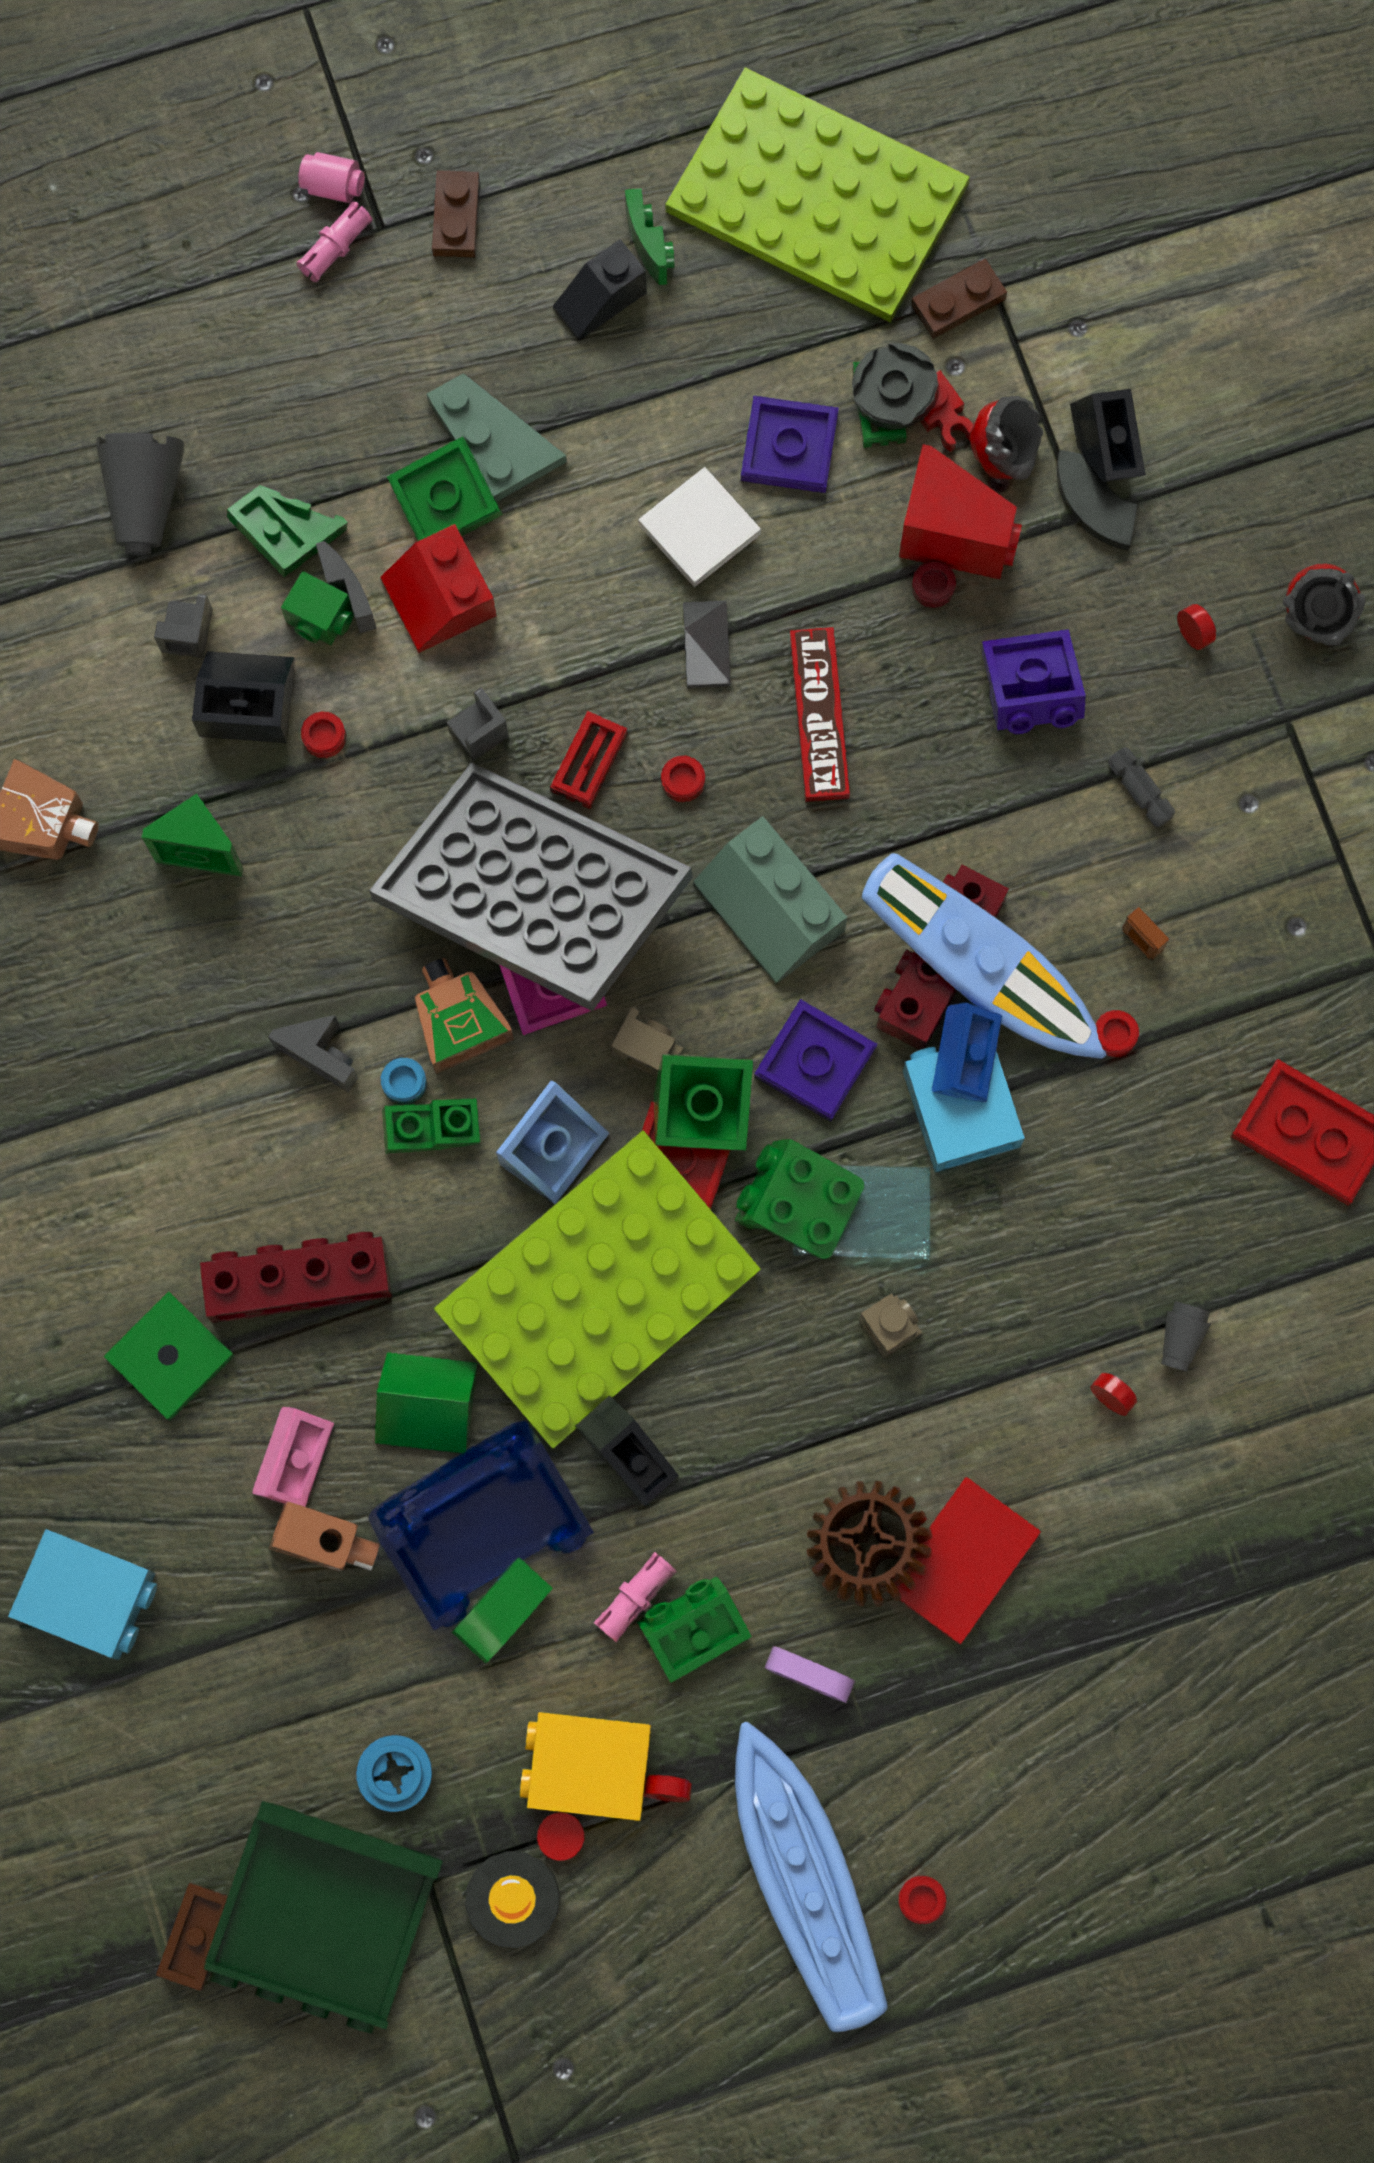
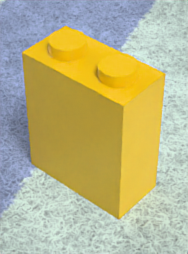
[520,1712,651,1821]

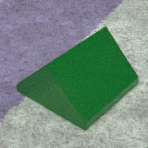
[142,793,244,877]
[654,1054,753,1151]
[375,1352,478,1454]

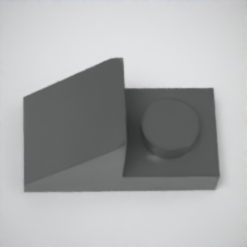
[268,1015,358,1093]

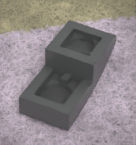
[316,541,376,633]

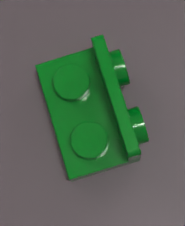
[637,1577,752,1683]

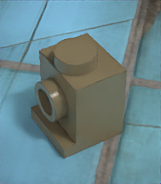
[611,1007,684,1079]
[859,1293,922,1359]

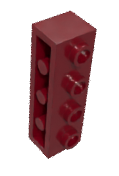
[874,864,1009,1050]
[200,1232,392,1323]

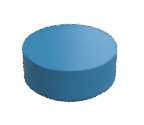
[381,1058,427,1105]

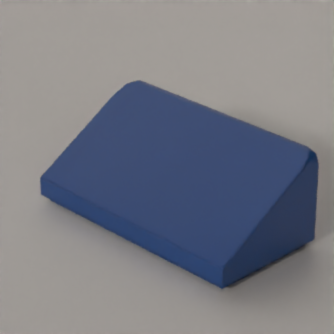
[932,1002,1002,1103]

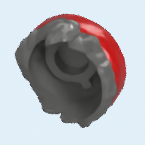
[969,396,1044,480]
[1283,563,1366,646]

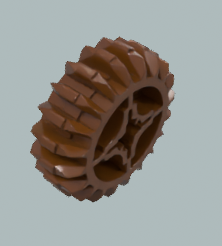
[807,1481,932,1607]

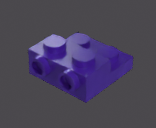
[982,629,1086,734]

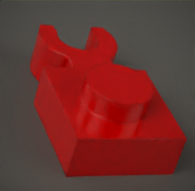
[920,370,973,452]

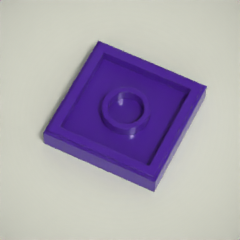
[741,395,839,493]
[754,999,877,1122]

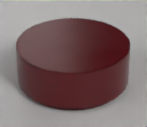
[912,561,956,608]

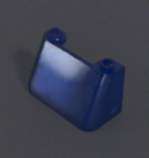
[369,1421,594,1631]

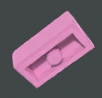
[252,1407,334,1507]

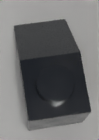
[553,239,647,341]
[1070,389,1146,482]
[575,1395,679,1506]

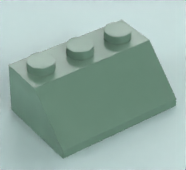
[693,816,847,984]

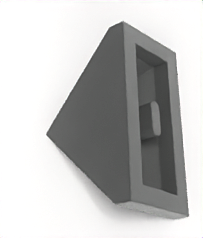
[683,601,731,688]

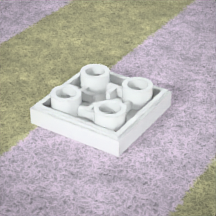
[638,467,761,588]

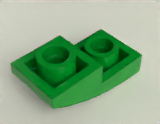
[625,188,675,285]
[382,1098,480,1154]
[451,1557,553,1664]

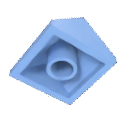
[496,1081,609,1204]

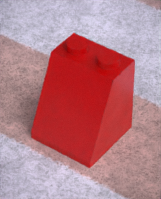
[899,444,1022,579]

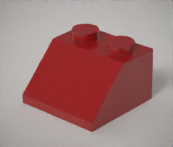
[380,524,497,653]

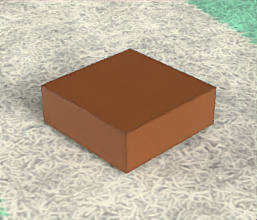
[1122,907,1169,960]

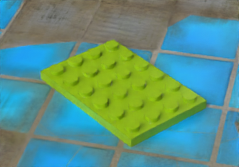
[665,67,970,323]
[433,1130,761,1449]

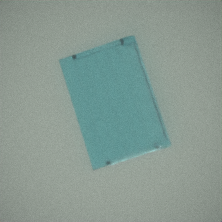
[793,1165,930,1259]

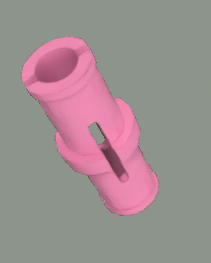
[296,201,373,282]
[594,1552,677,1642]

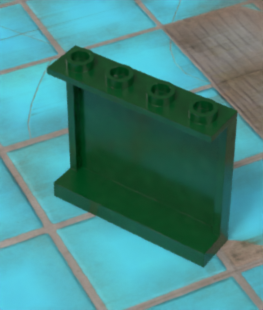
[203,1799,443,2034]

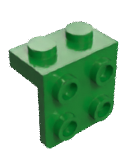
[734,1139,864,1259]

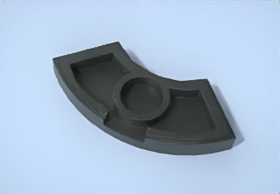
[1057,450,1137,551]

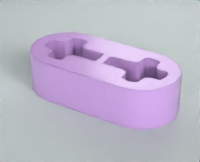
[764,1646,855,1703]

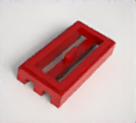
[550,711,628,809]

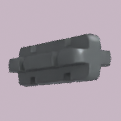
[1108,747,1175,827]

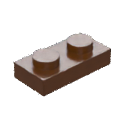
[432,170,480,258]
[911,258,1007,339]
[156,1883,228,1991]

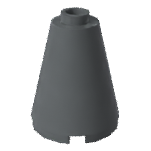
[96,432,184,556]

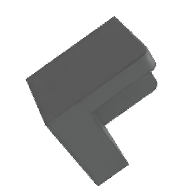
[154,594,213,658]
[447,688,509,761]

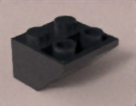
[192,651,295,743]

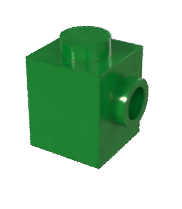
[281,571,354,645]

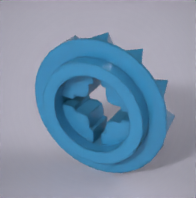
[357,1735,432,1812]

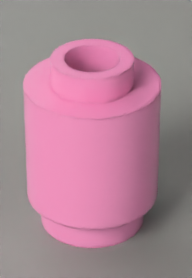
[298,152,365,203]

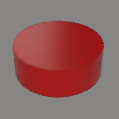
[1177,604,1216,650]
[301,712,346,758]
[661,755,705,802]
[1096,1010,1139,1057]
[1090,1373,1137,1416]
[643,1775,692,1802]
[537,1812,585,1861]
[898,1876,946,1924]

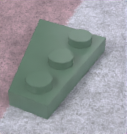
[426,373,567,501]

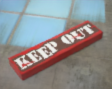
[790,627,850,802]

